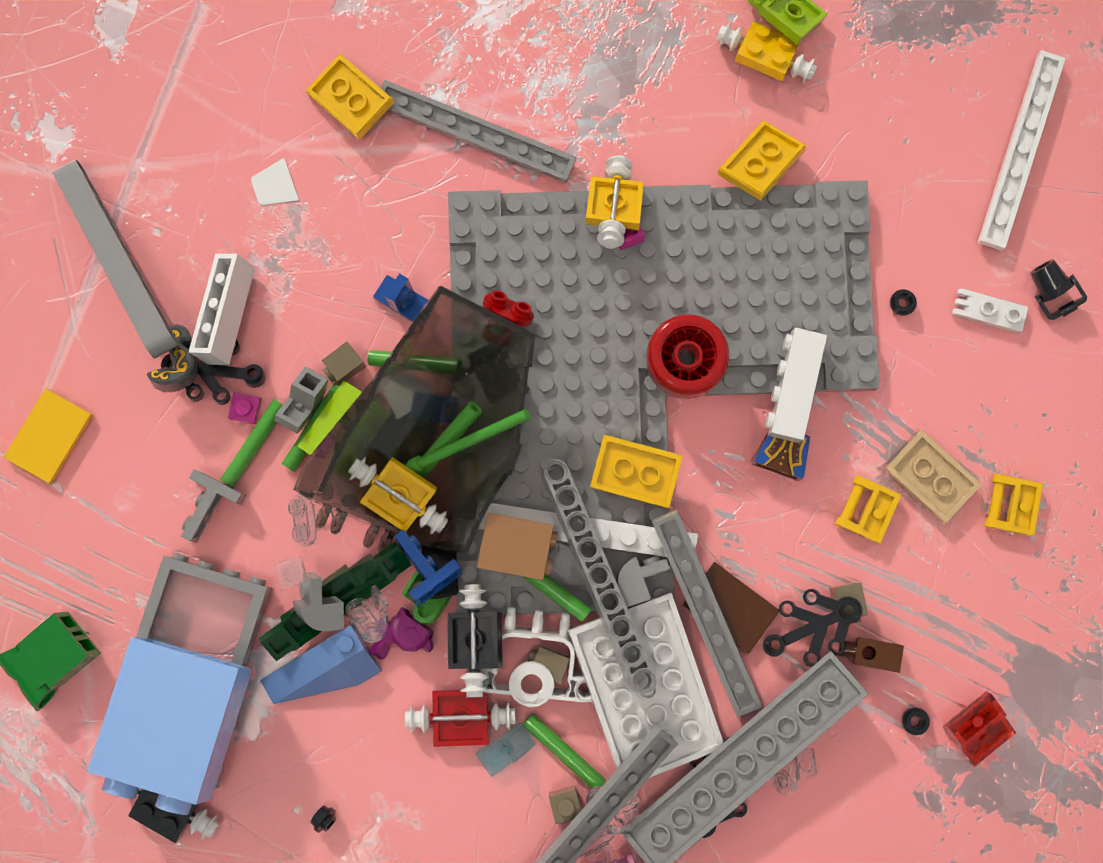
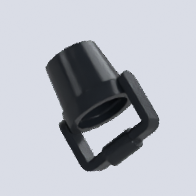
[1030,259,1087,320]

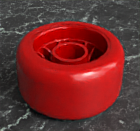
[646,314,729,399]

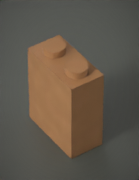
[477,512,558,580]

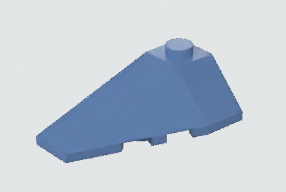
[260,624,382,704]

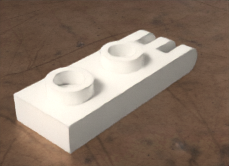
[952,289,1028,334]

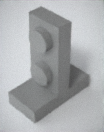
[181,469,247,543]

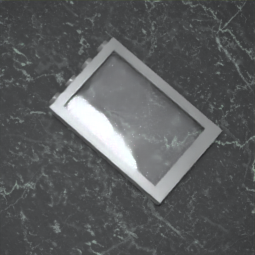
[136,553,272,667]

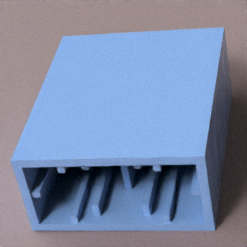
[87,637,252,815]

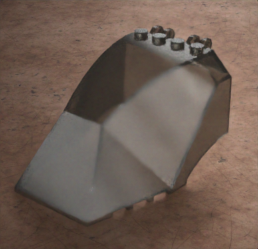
[293,286,536,554]

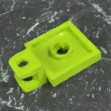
[747,0,828,45]

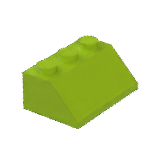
[297,380,391,479]

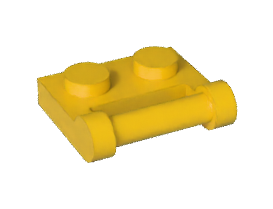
[984,474,1043,536]
[835,475,901,544]

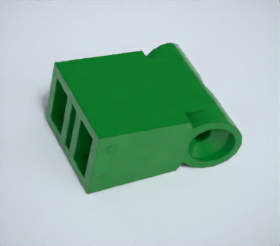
[0,612,101,711]

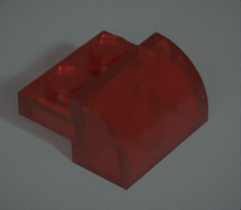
[943,691,1016,767]

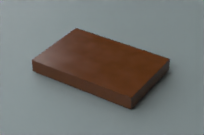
[682,562,779,654]

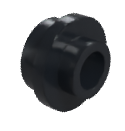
[890,289,917,316]
[902,707,930,735]
[310,805,336,833]

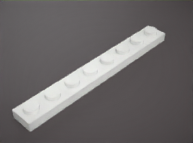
[977,50,1066,251]
[477,502,698,557]

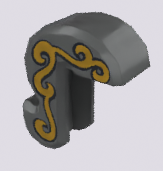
[147,324,198,393]

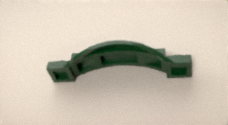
[259,542,412,661]

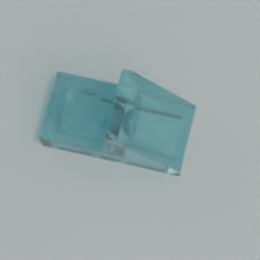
[476,722,536,777]

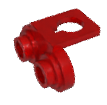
[482,290,534,346]

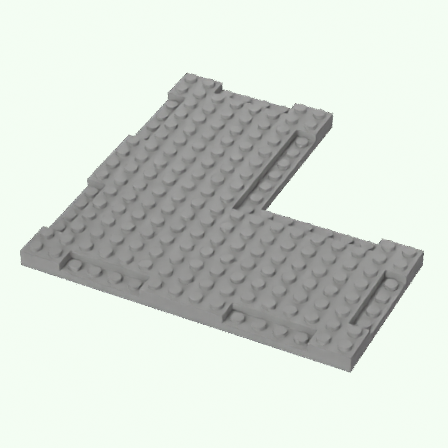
[448,180,880,615]

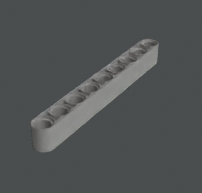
[52,159,179,359]
[541,459,657,694]

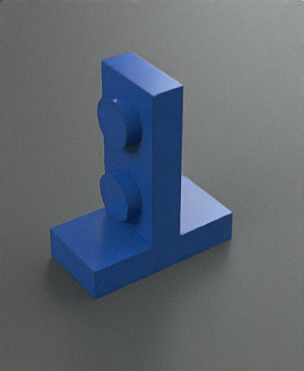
[373,273,432,326]
[395,530,462,607]

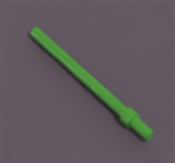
[405,409,531,474]

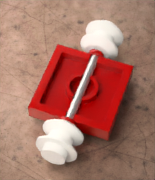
[405,690,515,747]

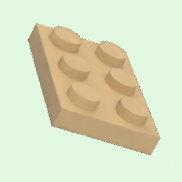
[884,430,982,524]

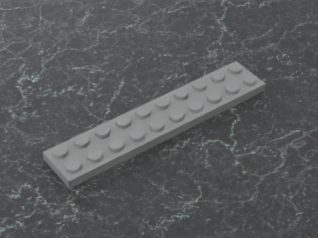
[620,651,868,863]

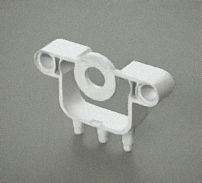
[465,607,592,707]

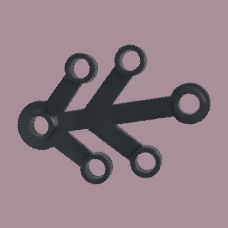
[161,339,266,405]
[763,589,863,667]

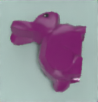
[369,607,434,660]

